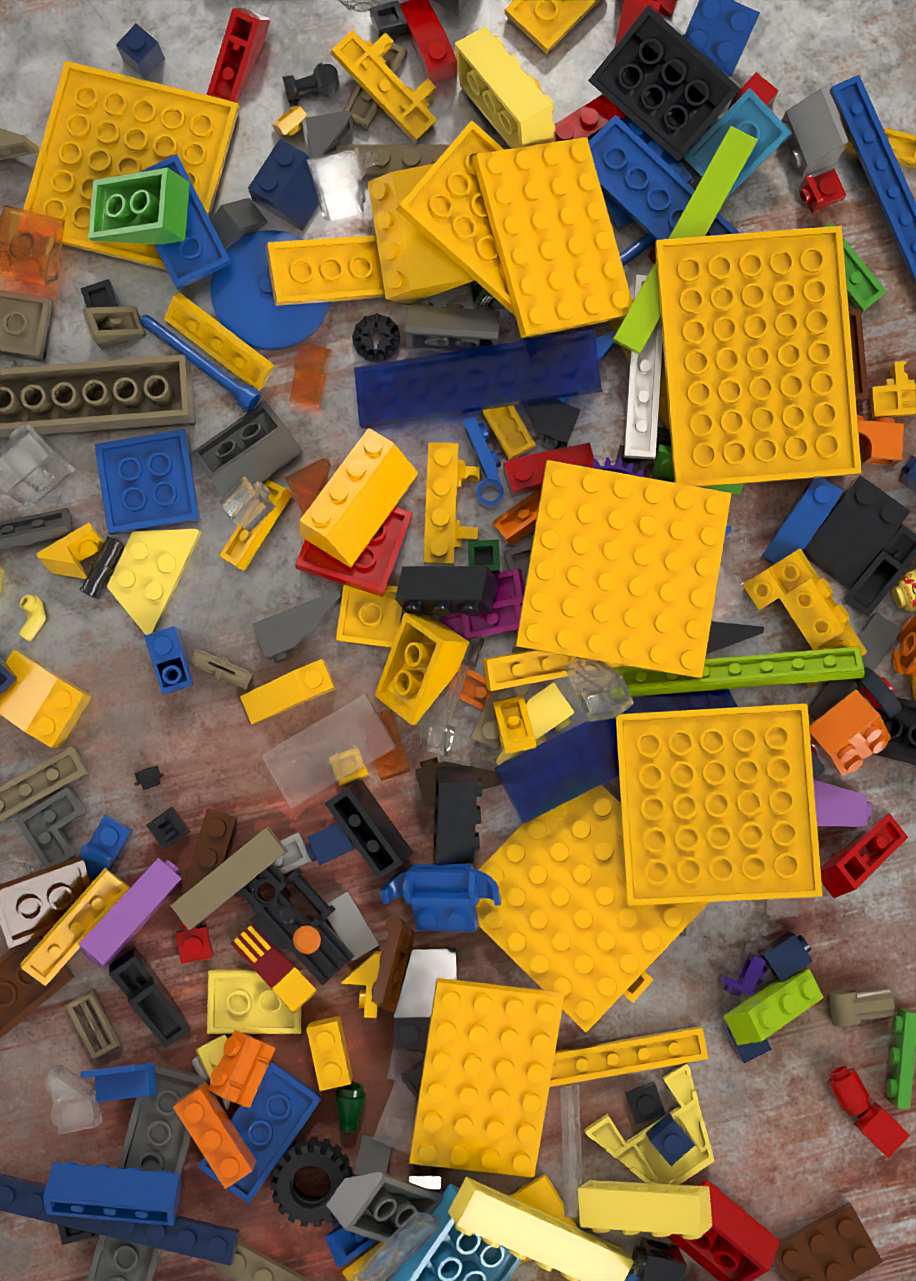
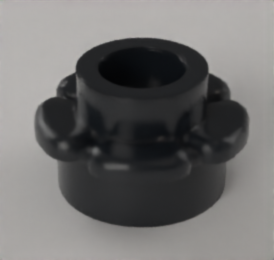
[134,765,164,790]

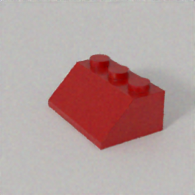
[667,1180,781,1281]

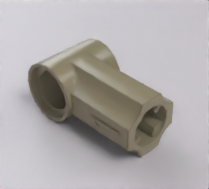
[828,988,895,1026]

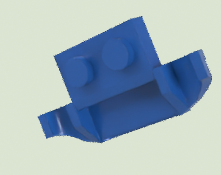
[380,864,502,932]

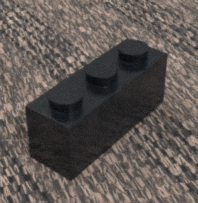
[395,566,498,617]
[433,766,483,865]
[325,778,414,880]

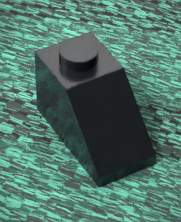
[521,388,581,450]

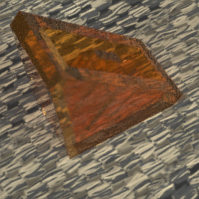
[284,458,331,515]

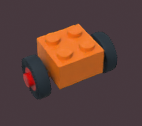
[809,666,902,779]

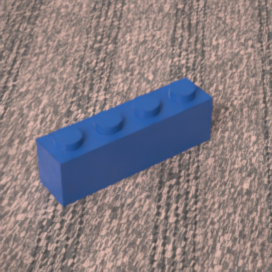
[43,1162,182,1226]

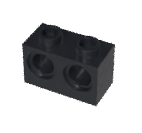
[631,1237,687,1281]

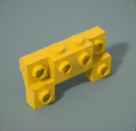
[743,548,867,688]

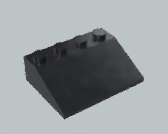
[588,5,742,162]

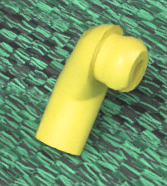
[18,594,46,642]

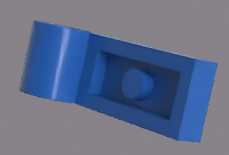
[463,416,504,510]

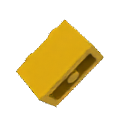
[306,1016,353,1091]

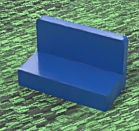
[81,1062,157,1102]

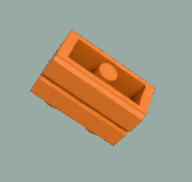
[208,1030,276,1108]

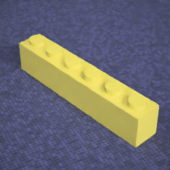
[448,1177,634,1281]

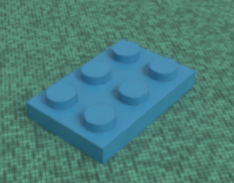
[683,88,792,199]

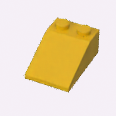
[374,613,469,725]
[0,649,92,748]

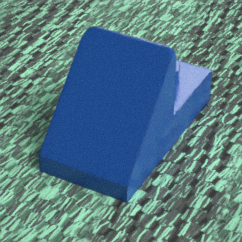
[79,815,133,880]
[324,1220,378,1266]

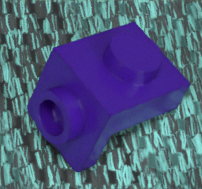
[718,952,767,997]

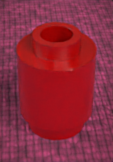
[827,1066,871,1116]

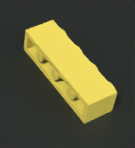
[577,1180,712,1239]

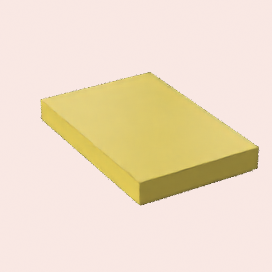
[207,969,302,1034]

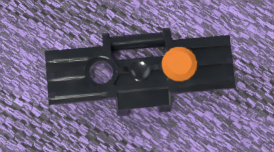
[239,864,355,986]

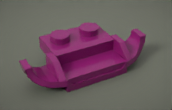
[439,568,525,640]

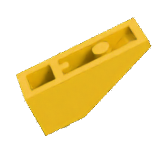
[240,659,336,725]

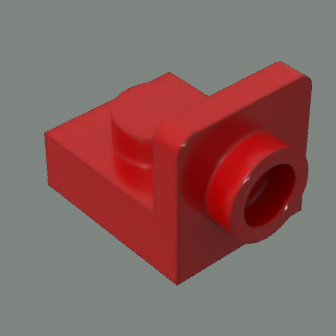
[799,168,847,213]

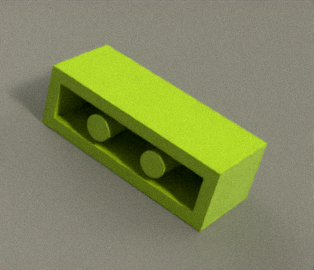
[724,969,824,1045]

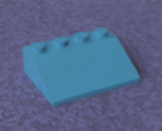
[384,1183,522,1281]

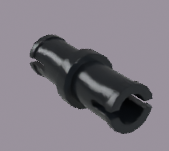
[79,536,125,599]

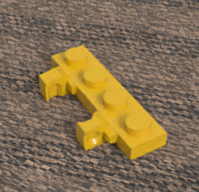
[330,30,437,143]
[869,361,916,419]
[423,442,481,565]

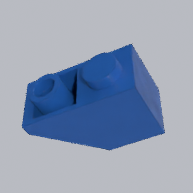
[144,626,193,695]

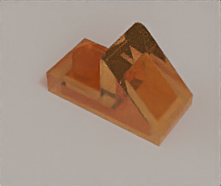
[289,343,332,408]

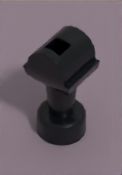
[282,62,340,101]

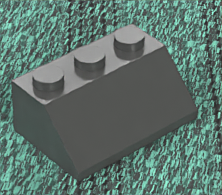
[405,301,500,355]
[191,401,303,504]
[326,1171,444,1250]

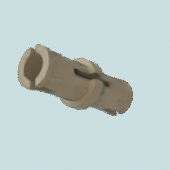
[190,648,254,690]

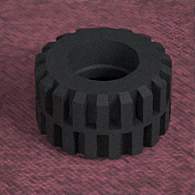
[271,1137,353,1227]

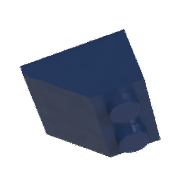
[248,138,334,231]

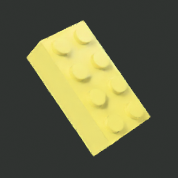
[455,26,556,149]

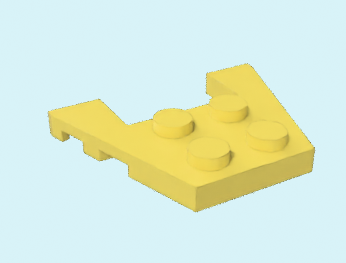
[584,1063,715,1185]

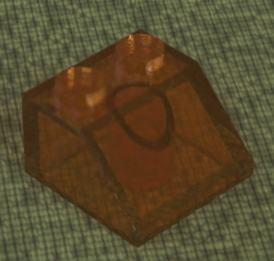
[0,205,65,286]

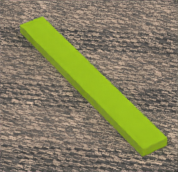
[613,126,758,355]
[609,646,865,698]

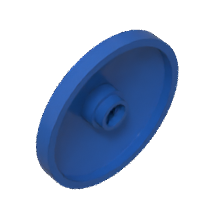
[210,230,330,351]

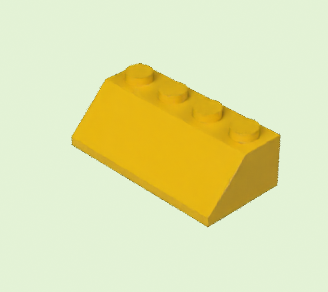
[299,428,418,568]

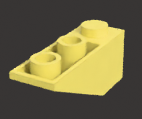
[495,682,575,767]

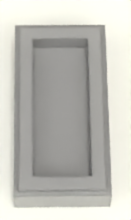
[327,891,380,961]

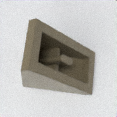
[83,306,145,350]

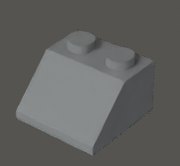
[781,86,849,177]

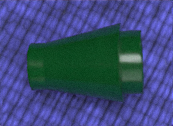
[335,1082,367,1132]

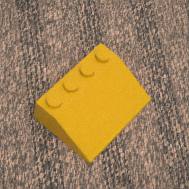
[368,163,475,305]

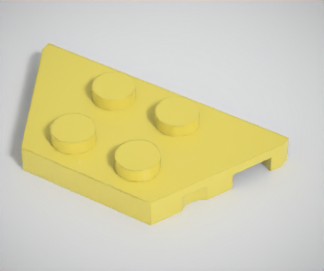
[107,529,201,635]

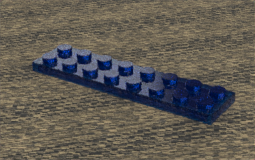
[354,329,603,429]
[494,689,738,824]

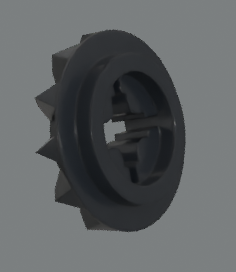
[352,313,401,362]

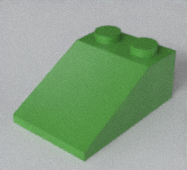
[88,167,190,245]

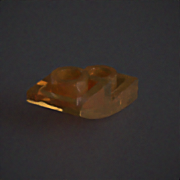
[362,709,411,781]

